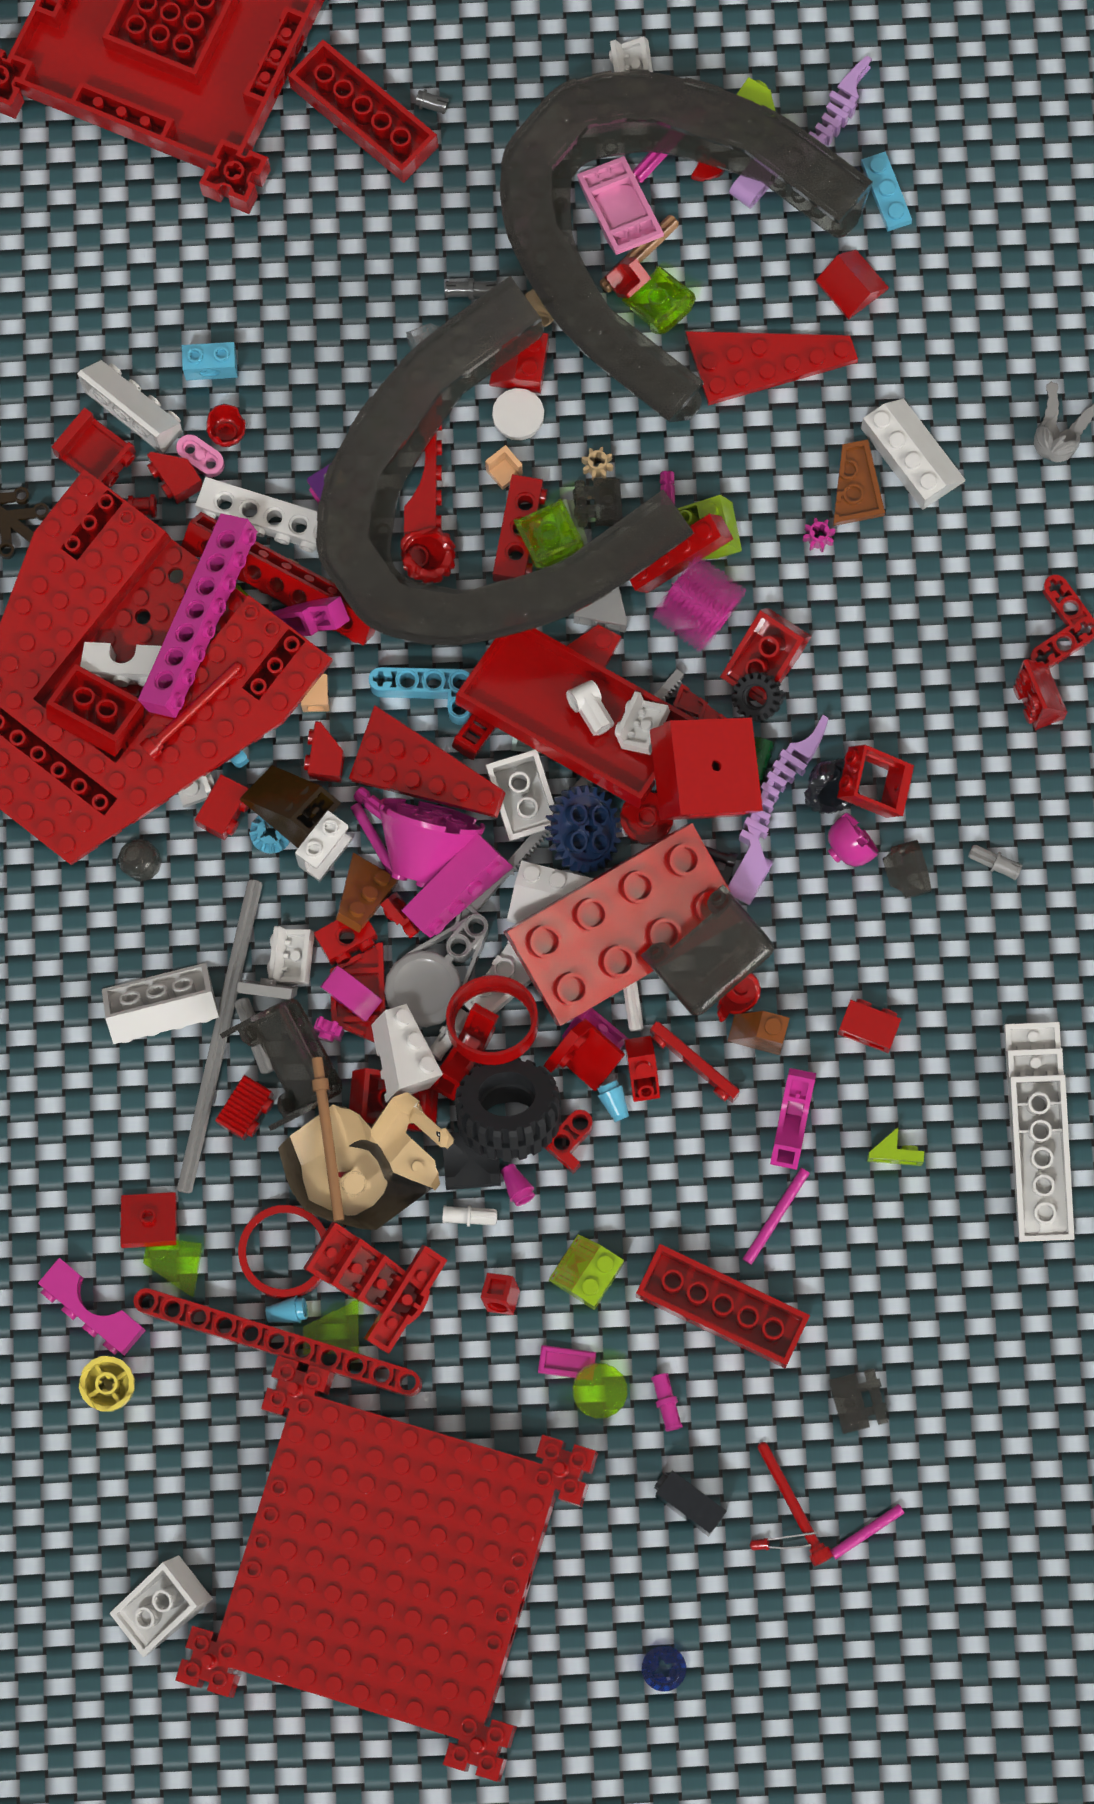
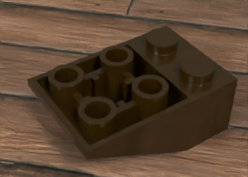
[239,765,341,848]

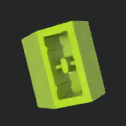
[672,495,742,560]

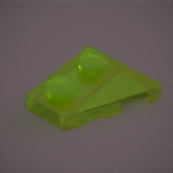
[143,1240,203,1297]
[303,1300,359,1355]

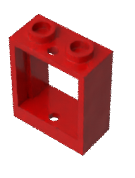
[837,745,914,818]

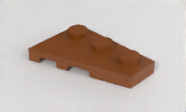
[833,439,885,526]
[336,853,399,932]

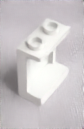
[295,811,352,882]

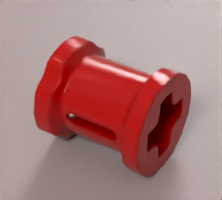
[128,494,157,518]

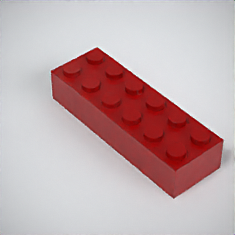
[288,39,438,183]
[636,1244,810,1368]

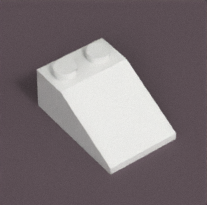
[486,750,554,842]
[109,1555,213,1657]

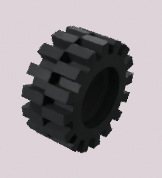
[732,672,783,721]

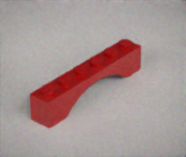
[404,381,442,535]

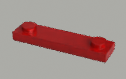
[650,1021,740,1103]

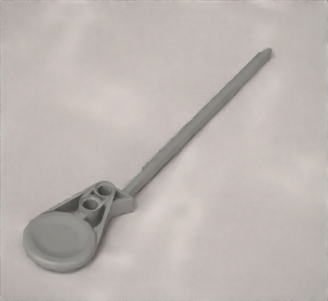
[384,669,684,1028]

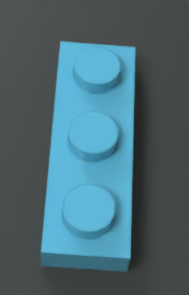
[861,151,912,232]

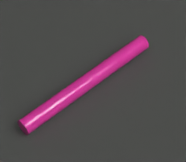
[742,1168,810,1265]

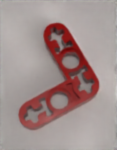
[1030,575,1094,669]

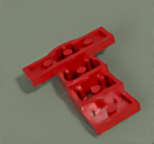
[303,1222,447,1354]

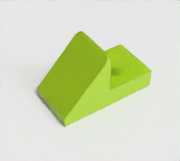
[867,1128,924,1166]

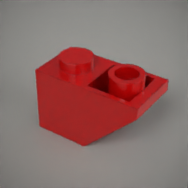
[147,452,203,505]
[304,721,345,783]
[624,1036,660,1102]

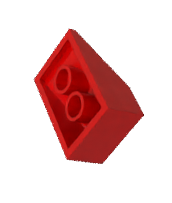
[720,608,812,705]
[349,1068,438,1132]

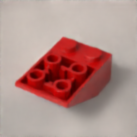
[1013,659,1067,730]

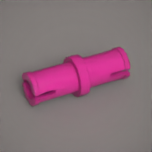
[651,1373,683,1432]

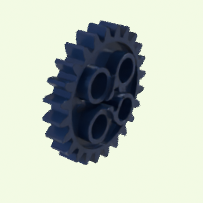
[545,785,622,873]

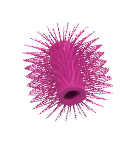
[653,555,746,651]

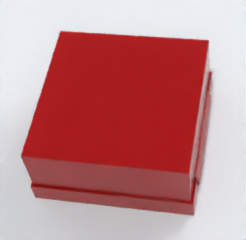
[650,718,763,820]

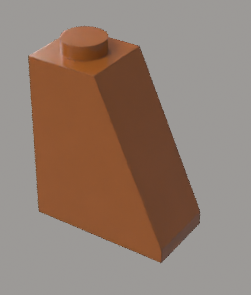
[728,1011,790,1055]

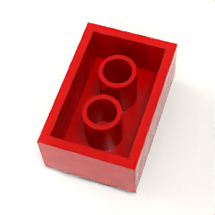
[46,664,144,757]

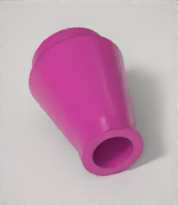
[500,1164,535,1206]

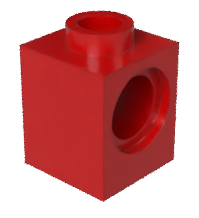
[480,1273,520,1315]

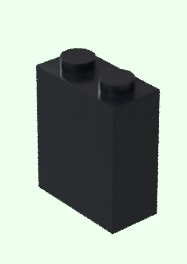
[654,1470,727,1537]

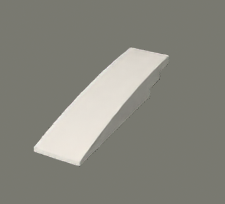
[1004,1022,1074,1242]

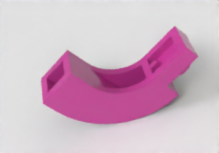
[770,1068,816,1170]

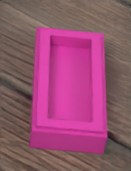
[538,1345,596,1381]

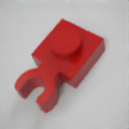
[380,892,420,939]

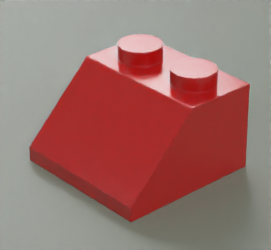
[489,330,549,393]

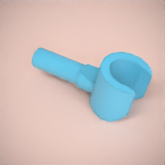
[230,750,249,768]

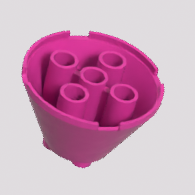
[379,798,485,888]

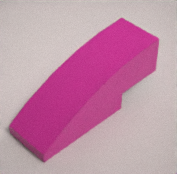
[272,596,350,636]

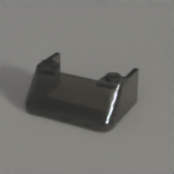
[220,998,342,1131]

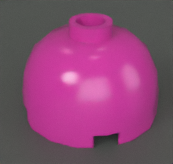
[828,812,879,867]

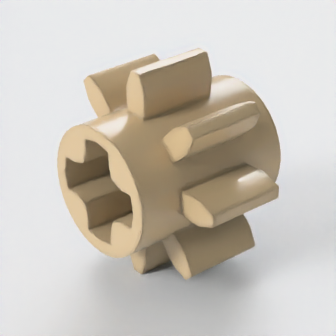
[582,447,613,481]

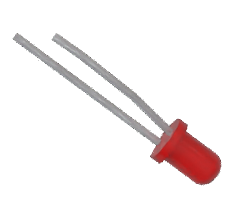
[750,1532,818,1551]

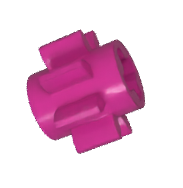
[802,518,835,552]

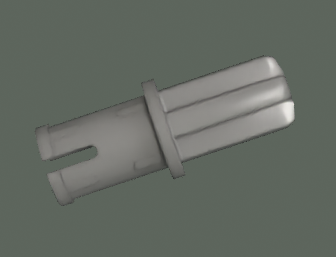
[968,845,1022,880]

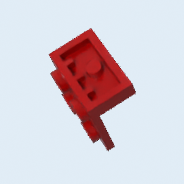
[543,1018,625,1091]

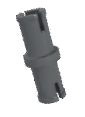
[445,279,498,300]

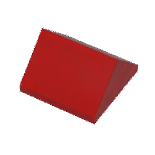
[816,250,889,320]

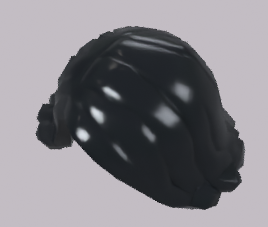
[804,758,860,814]

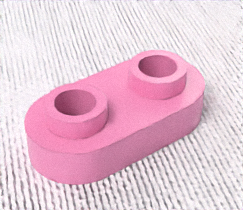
[176,435,224,477]

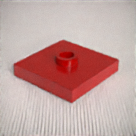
[121,1192,177,1248]

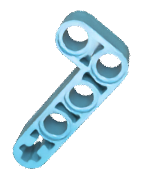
[368,667,472,725]

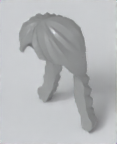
[1034,381,1094,462]

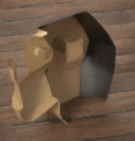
[278,1092,454,1230]

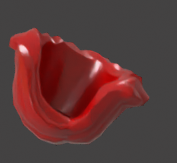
[400,527,456,584]

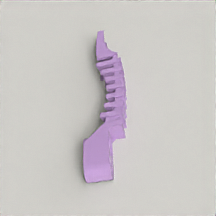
[729,56,872,209]
[728,715,828,905]

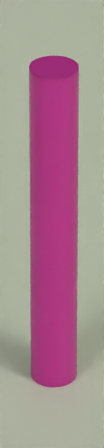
[351,803,393,875]
[831,1504,904,1560]

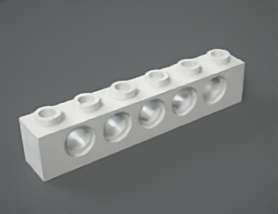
[195,477,357,560]

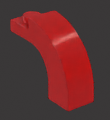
[431,1003,499,1101]

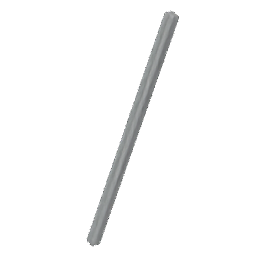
[177,880,262,1194]

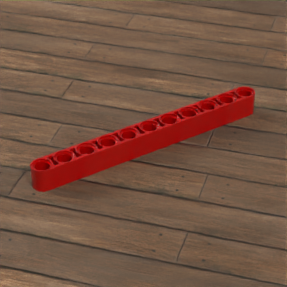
[134,1288,422,1397]

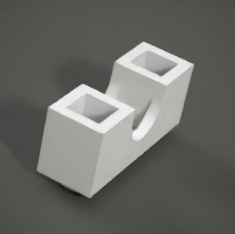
[80,642,162,687]

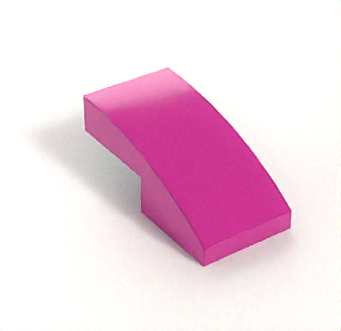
[320,966,382,1022]

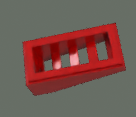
[452,714,496,760]

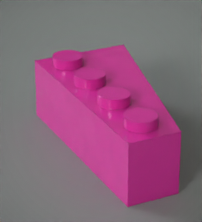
[401,833,513,938]

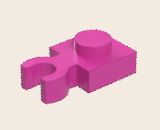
[314,1016,344,1043]

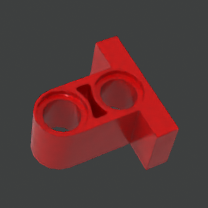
[542,1110,593,1174]

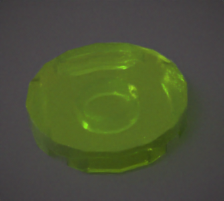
[572,1363,627,1419]

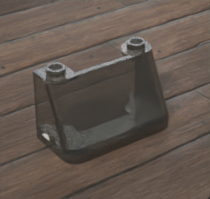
[640,885,774,1015]

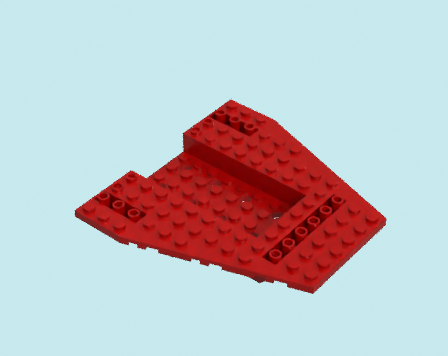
[0,469,333,865]

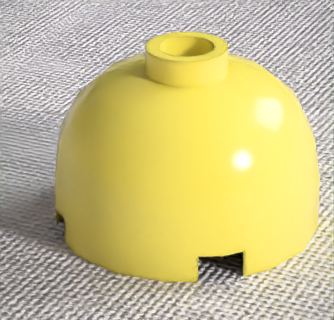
[79,1356,135,1412]

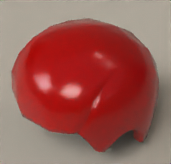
[206,404,246,447]

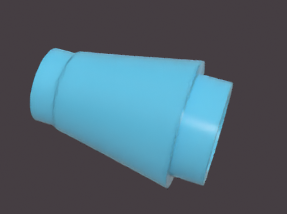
[597,1080,629,1122]
[265,1296,308,1323]

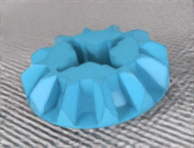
[249,815,290,854]

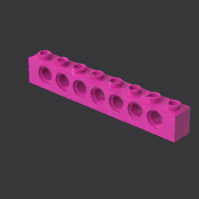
[138,513,258,718]

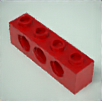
[493,474,547,587]

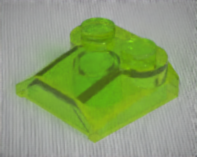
[622,266,696,334]
[513,498,584,568]

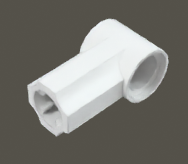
[566,680,614,736]

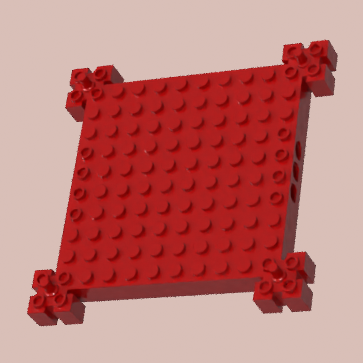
[0,0,325,214]
[175,1355,598,1782]

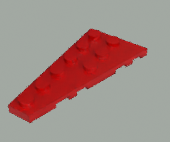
[685,331,858,406]
[349,705,506,818]

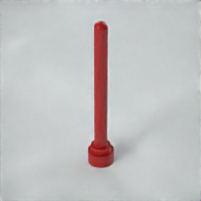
[139,662,242,760]
[758,1442,834,1567]

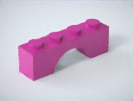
[38,1258,146,1356]

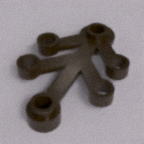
[0,487,50,559]

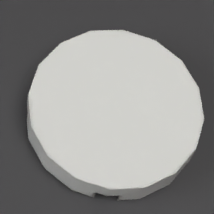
[492,388,544,440]

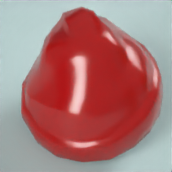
[717,968,761,1022]

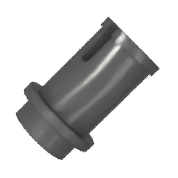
[415,89,449,114]

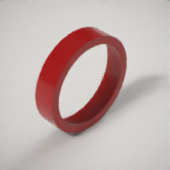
[446,975,539,1065]
[238,1205,326,1299]

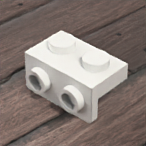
[609,37,655,96]
[615,691,670,755]
[267,926,314,984]

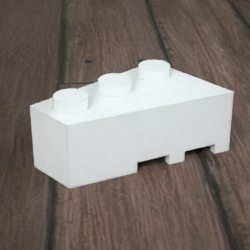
[371,1004,443,1103]

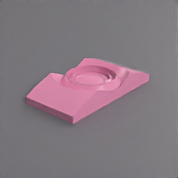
[577,156,664,255]

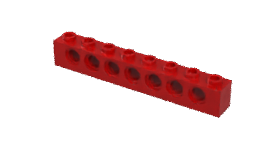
[181,512,383,646]

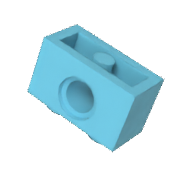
[182,342,238,381]

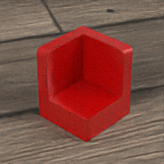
[604,257,651,299]

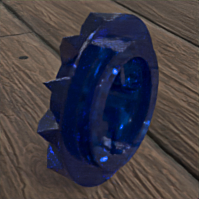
[642,1646,687,1692]

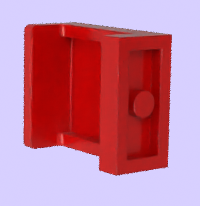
[51,407,136,487]

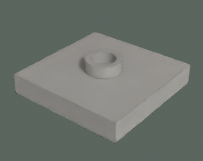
[237,978,298,999]

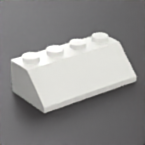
[77,360,183,454]
[861,398,965,510]
[507,861,594,924]
[102,963,219,1044]

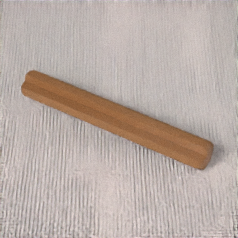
[600,215,679,293]

